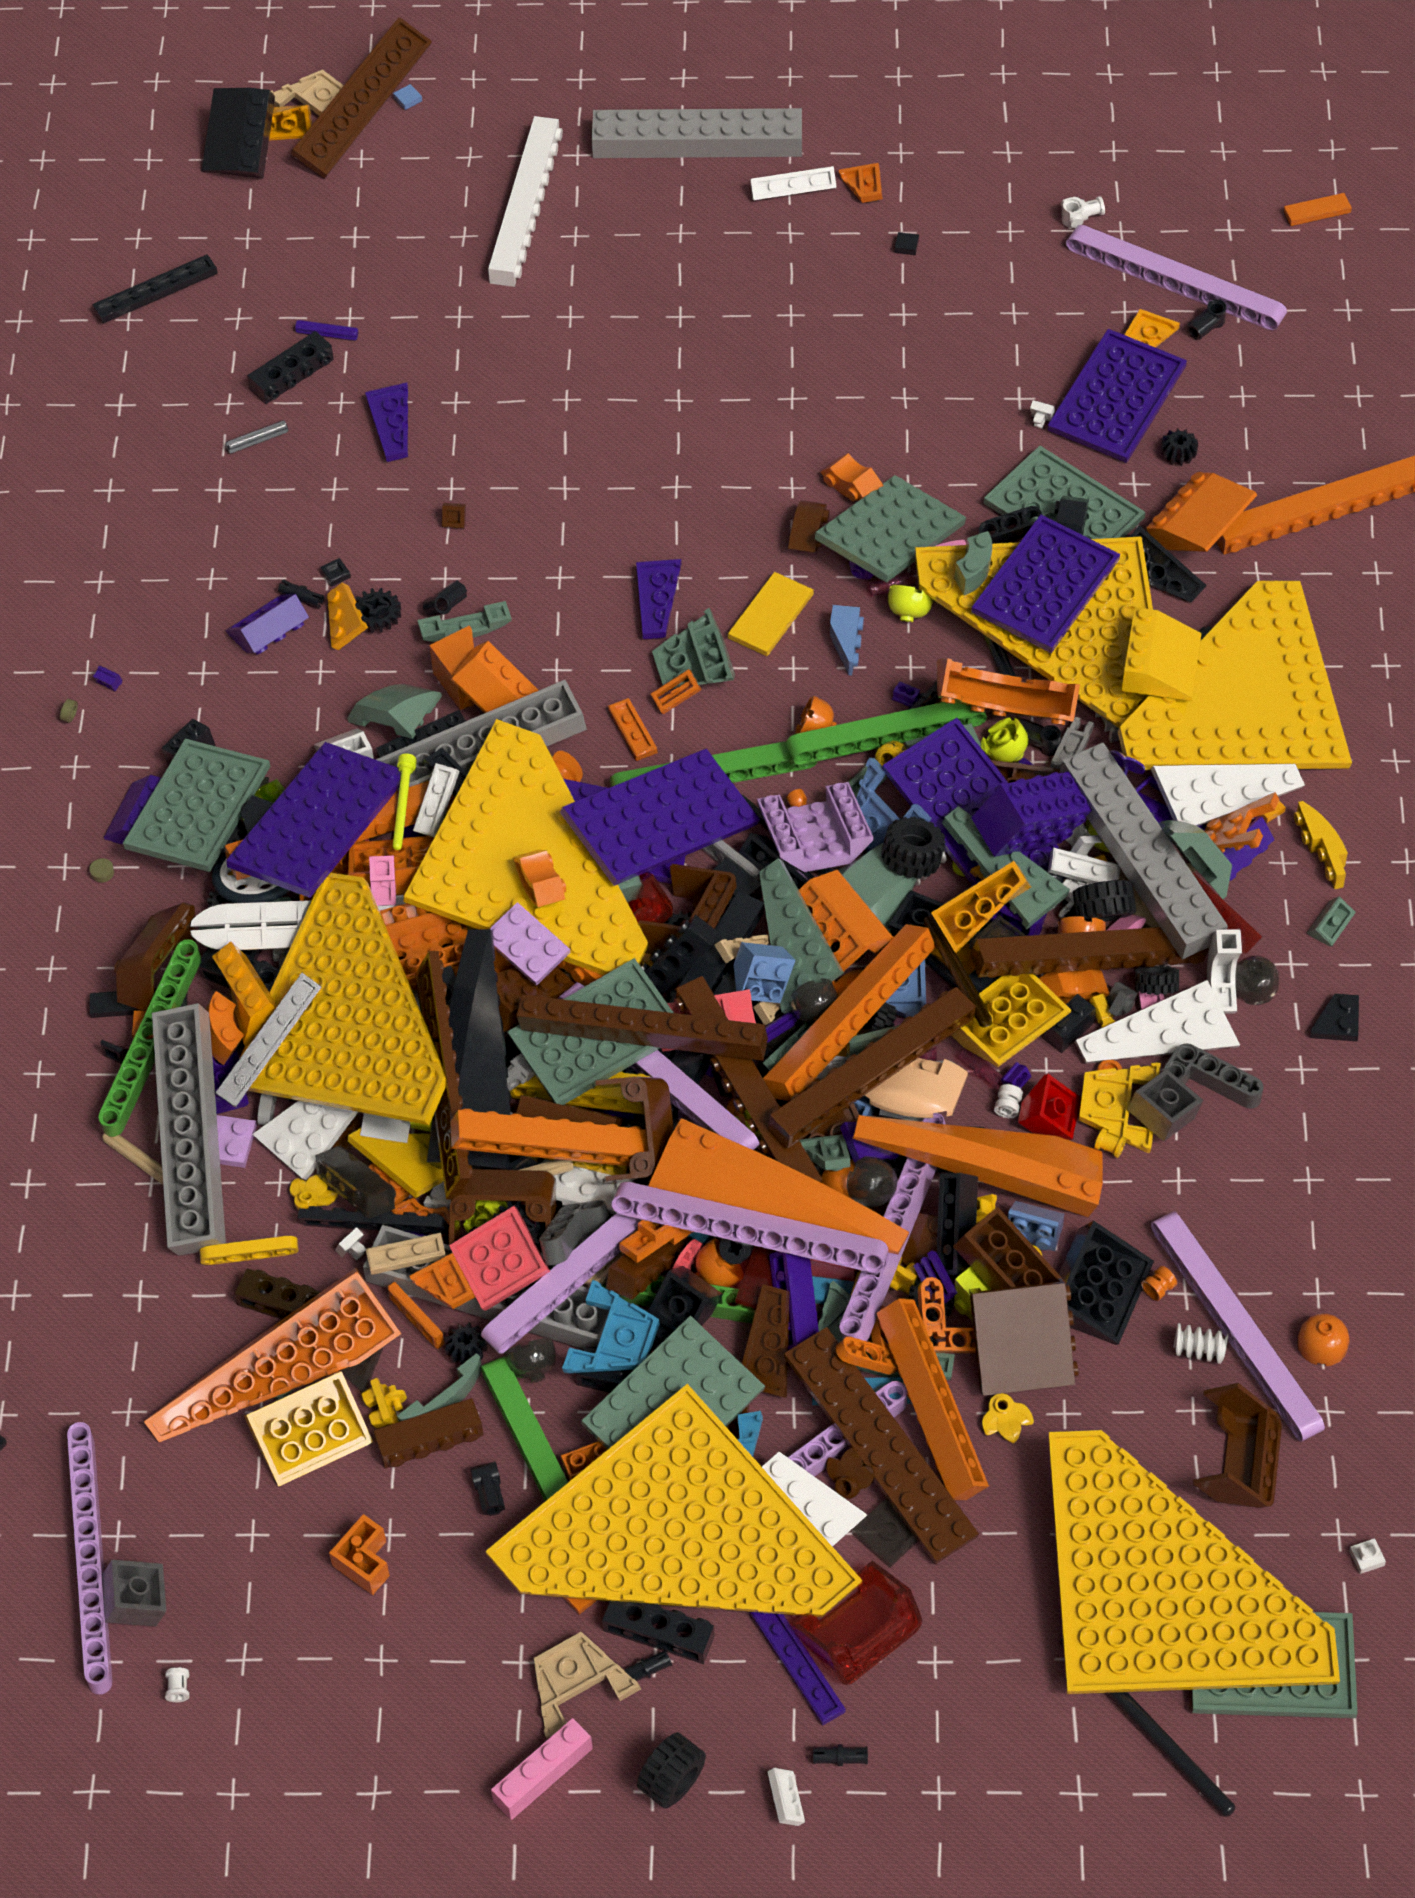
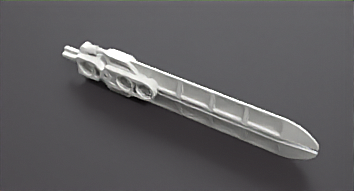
[190,895,405,950]

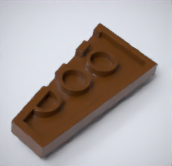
[742,1284,789,1398]

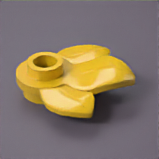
[290,1175,338,1211]
[982,1393,1034,1444]

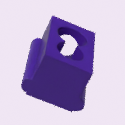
[93,666,122,691]
[892,681,920,707]
[1001,1062,1032,1089]

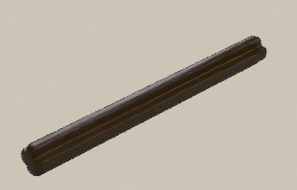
[924,915,992,1028]

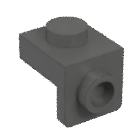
[1106,982,1138,1016]

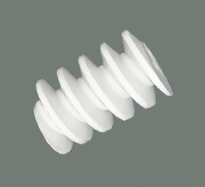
[1173,1323,1229,1364]

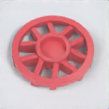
[673,1239,703,1272]

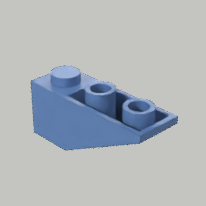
[830,605,864,676]

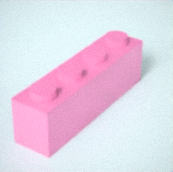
[491,1718,593,1820]

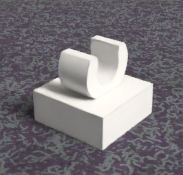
[1030,400,1055,429]
[335,1227,366,1260]
[1349,1538,1386,1574]

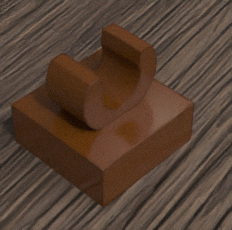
[442,503,466,528]

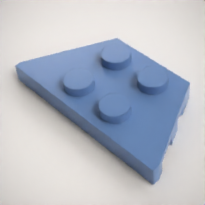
[886,959,926,1018]

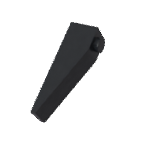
[1129,525,1207,603]
[889,890,998,945]

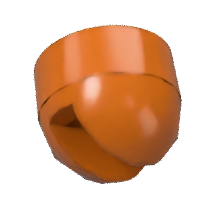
[786,789,807,807]

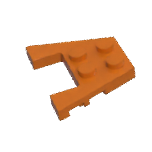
[1204,792,1279,853]

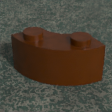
[788,500,830,553]

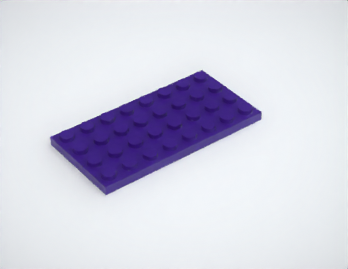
[882,718,1059,886]
[226,742,401,898]
[560,748,760,886]

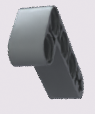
[1164,1043,1264,1109]
[539,1200,610,1265]

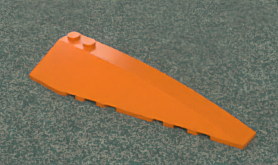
[852,1115,1103,1217]
[648,1118,909,1254]
[144,1268,401,1442]

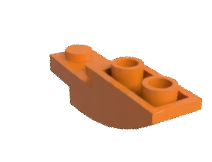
[619,1209,700,1263]

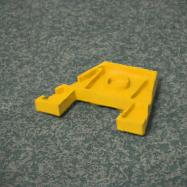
[1078,1063,1161,1153]

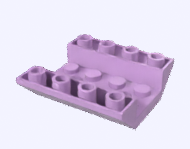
[757,782,873,872]

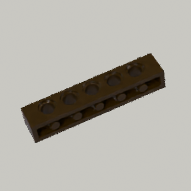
[235,1268,320,1320]

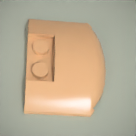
[865,1058,968,1118]

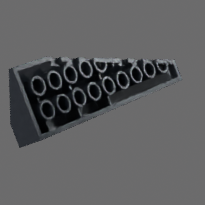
[427,929,513,1170]

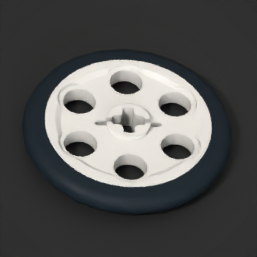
[212,854,290,904]

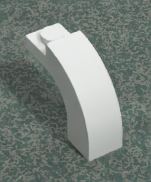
[1207,930,1242,1014]

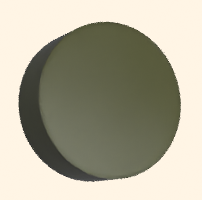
[60,698,78,723]
[90,858,114,883]

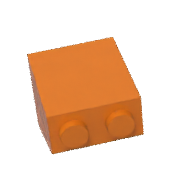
[429,626,475,710]

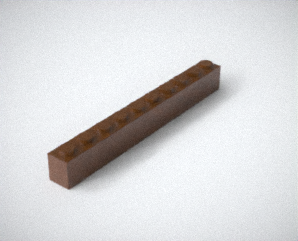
[970,927,1209,978]
[674,976,822,1183]
[768,987,976,1149]
[517,994,768,1061]

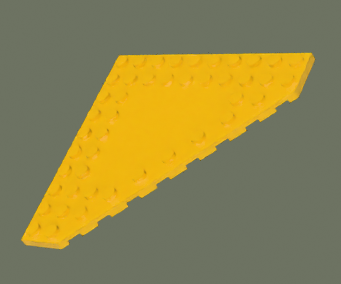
[915,537,1153,728]
[1118,581,1352,770]
[403,719,648,976]
[239,873,446,1125]
[486,1384,863,1617]
[1048,1430,1340,1694]

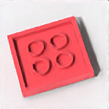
[449,1206,550,1311]

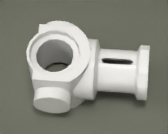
[1061,196,1105,229]

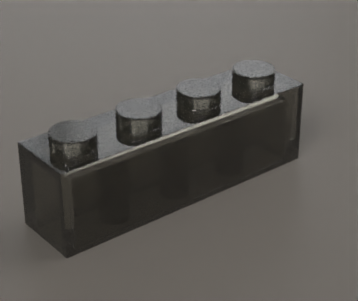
[315,1145,396,1219]

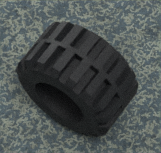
[881,817,946,879]
[1072,880,1136,922]
[637,1732,706,1809]

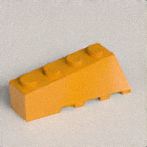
[269,105,312,140]
[931,861,1031,953]
[212,941,278,1046]

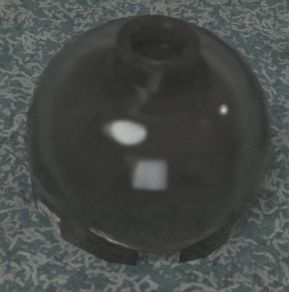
[1235,955,1279,1005]
[788,978,839,1025]
[846,1156,898,1208]
[504,1338,556,1383]

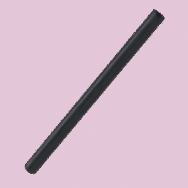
[1059,1638,1235,1817]

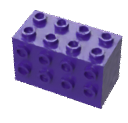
[971,772,1092,857]

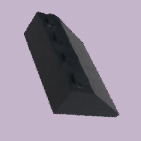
[202,88,275,178]
[1059,1220,1154,1345]

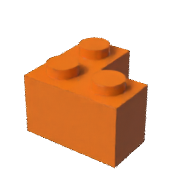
[329,1514,390,1595]

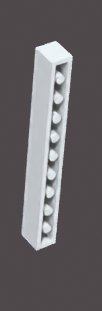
[488,116,563,287]

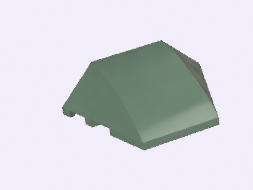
[652,608,735,689]
[347,684,442,739]
[1159,820,1232,899]
[838,843,917,934]

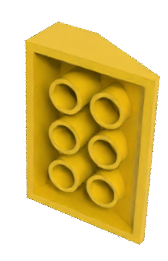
[1122,607,1202,701]
[951,974,1071,1067]
[244,1371,373,1487]

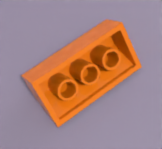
[450,641,539,713]

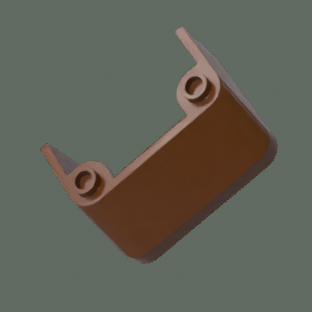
[638,864,737,954]
[114,902,196,1011]
[592,1077,674,1184]
[449,1169,556,1245]
[1193,1383,1282,1508]

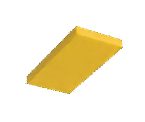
[728,572,814,656]
[348,1128,444,1198]

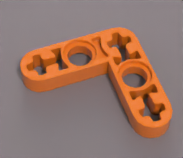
[918,1277,976,1353]
[836,1305,898,1375]

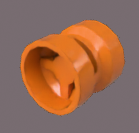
[1141,1266,1177,1301]

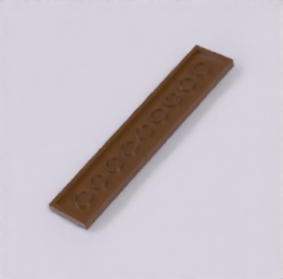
[291,17,432,179]
[415,951,472,1200]
[784,1327,979,1565]

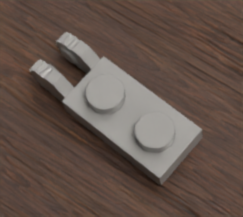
[1051,717,1094,769]

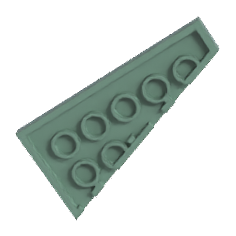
[942,806,1070,930]
[759,858,844,1014]

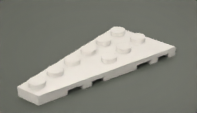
[1151,764,1305,826]
[1075,980,1240,1064]
[252,1101,358,1180]

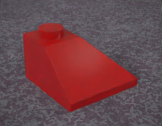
[1018,1073,1081,1140]

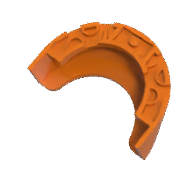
[936,658,1080,725]

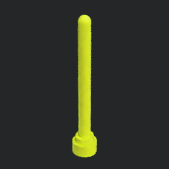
[393,753,417,850]

